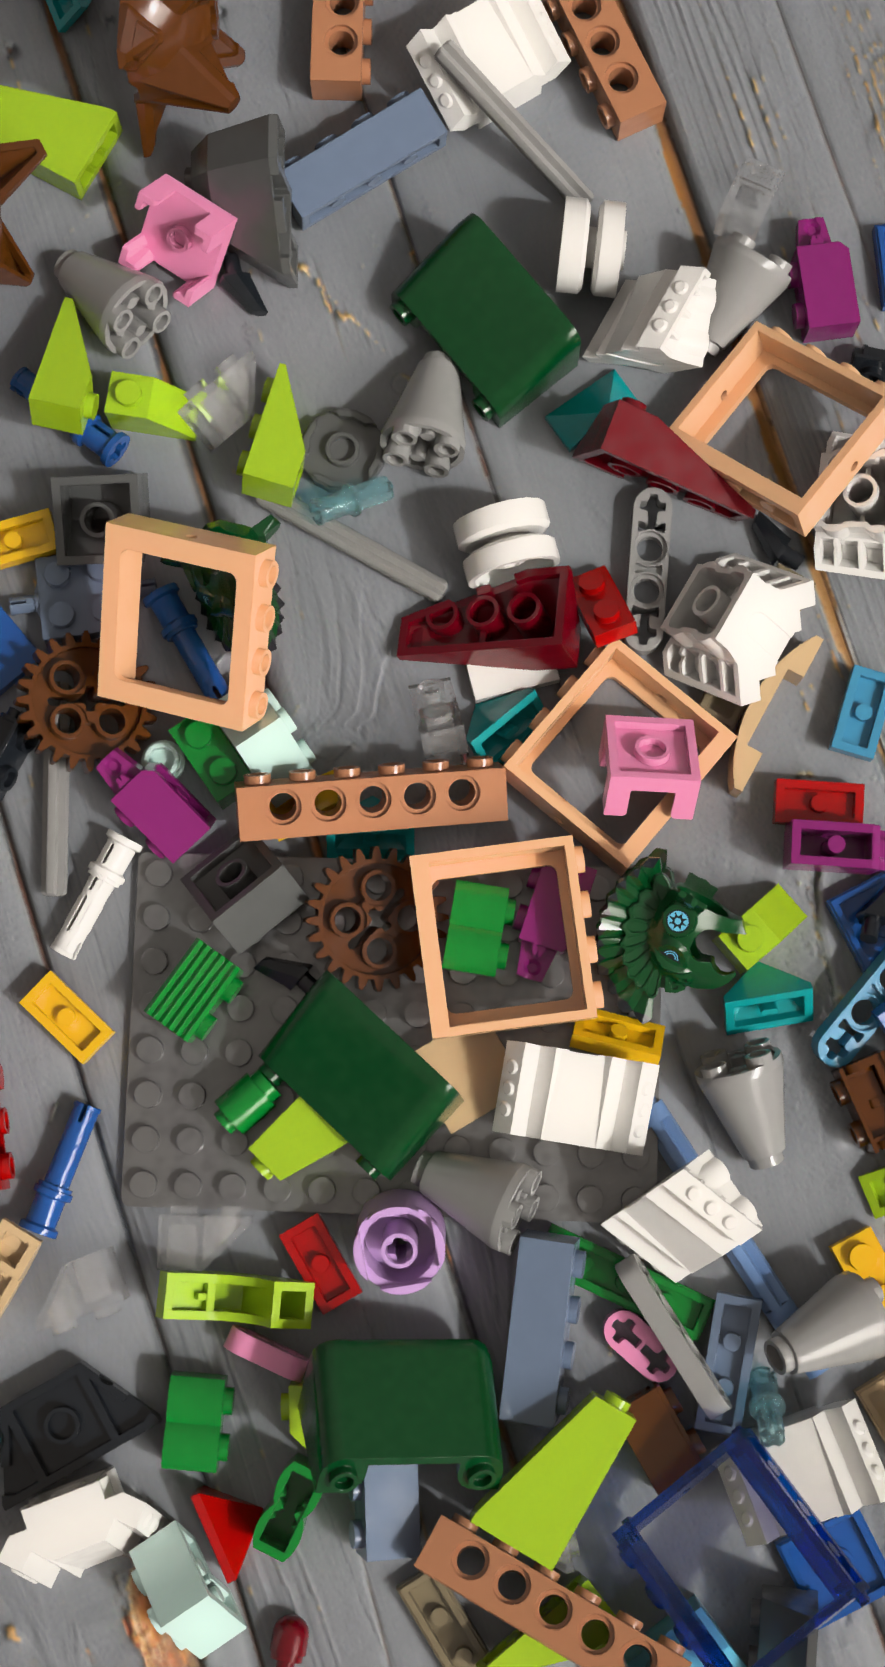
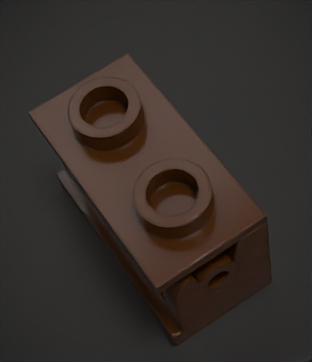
[830,1049,885,1154]
[625,1382,707,1496]

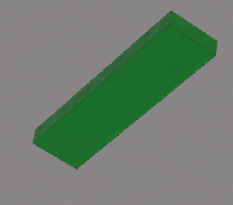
[547,1223,716,1342]

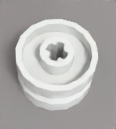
[555,196,627,298]
[453,497,560,589]

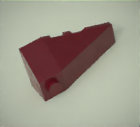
[572,397,756,521]
[397,565,581,671]

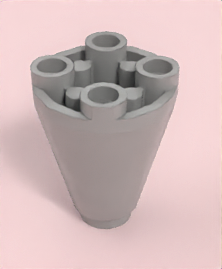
[706,231,792,358]
[54,249,171,359]
[380,351,466,478]
[694,1037,786,1170]
[411,1150,542,1256]
[764,1270,885,1375]

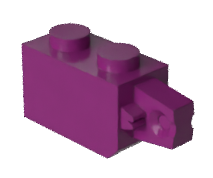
[788,217,861,343]
[96,747,217,863]
[783,819,885,875]
[512,866,597,983]

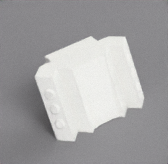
[406,0,571,131]
[582,265,717,374]
[813,431,885,580]
[660,553,815,706]
[492,1040,660,1156]
[600,1149,763,1283]
[711,1398,885,1547]
[0,1466,171,1588]

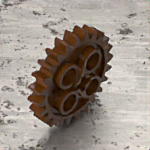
[13,630,157,774]
[303,846,449,992]

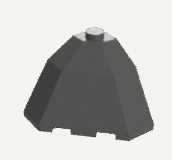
[184,114,298,288]

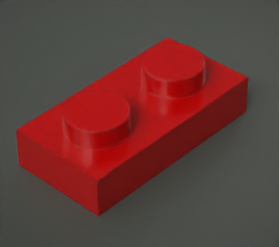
[573,565,638,648]
[772,778,865,825]
[279,1212,363,1315]

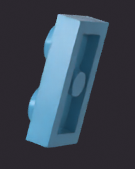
[828,665,885,762]

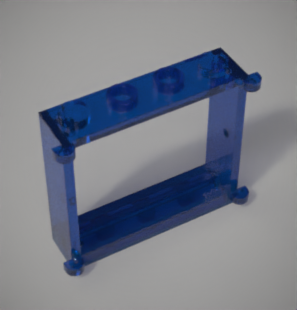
[612,1426,870,1667]

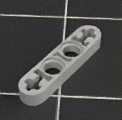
[623,487,673,656]
[615,1253,732,1420]

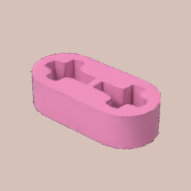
[602,1308,677,1383]
[223,1324,309,1382]

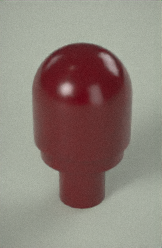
[269,1614,309,1667]

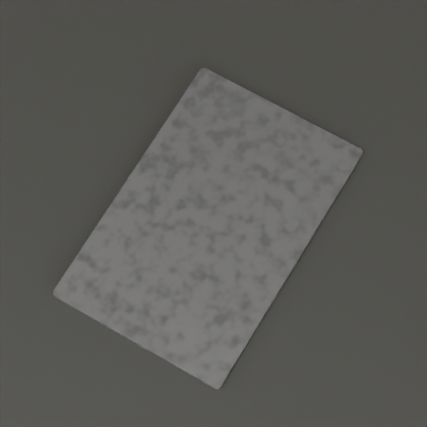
[121,852,661,1222]

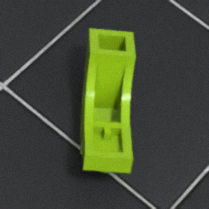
[155,1270,315,1329]

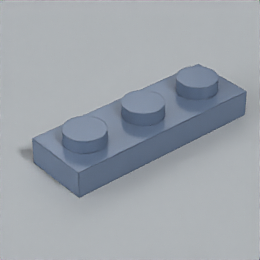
[694,1290,763,1438]

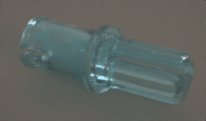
[309,476,394,526]
[749,1366,786,1448]

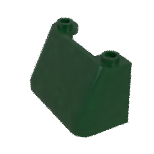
[390,213,581,428]
[258,970,464,1181]
[298,1339,503,1493]

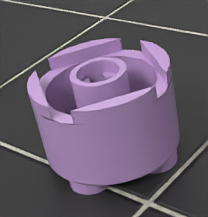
[353,1189,446,1295]

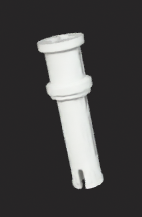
[50,828,143,960]

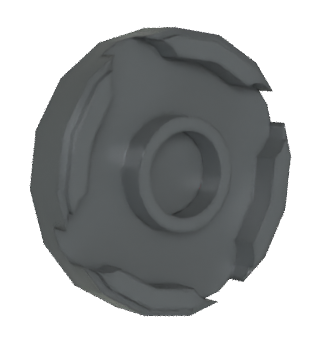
[302,408,384,495]

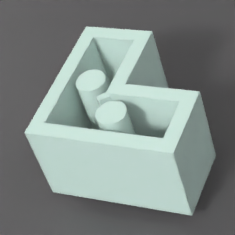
[219,688,318,808]
[129,1520,247,1659]

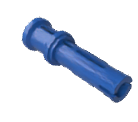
[10,367,130,467]
[143,582,229,699]
[19,1100,101,1239]

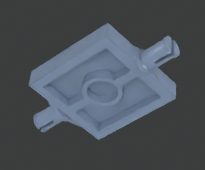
[9,556,157,644]

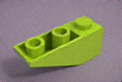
[236,363,305,508]

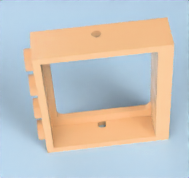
[669,321,885,537]
[97,513,279,732]
[501,640,738,876]
[409,835,604,1040]

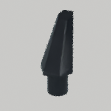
[220,253,268,316]
[752,511,805,571]
[856,886,885,944]
[254,957,317,994]

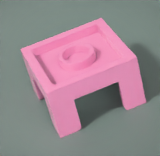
[118,173,238,307]
[599,715,701,820]

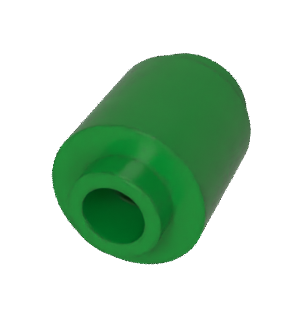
[214,1069,282,1135]

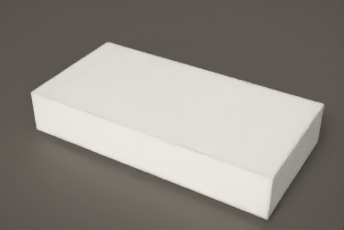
[465,664,560,704]

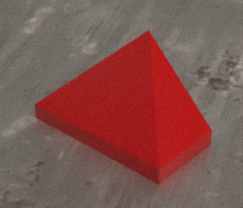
[191,1485,263,1584]

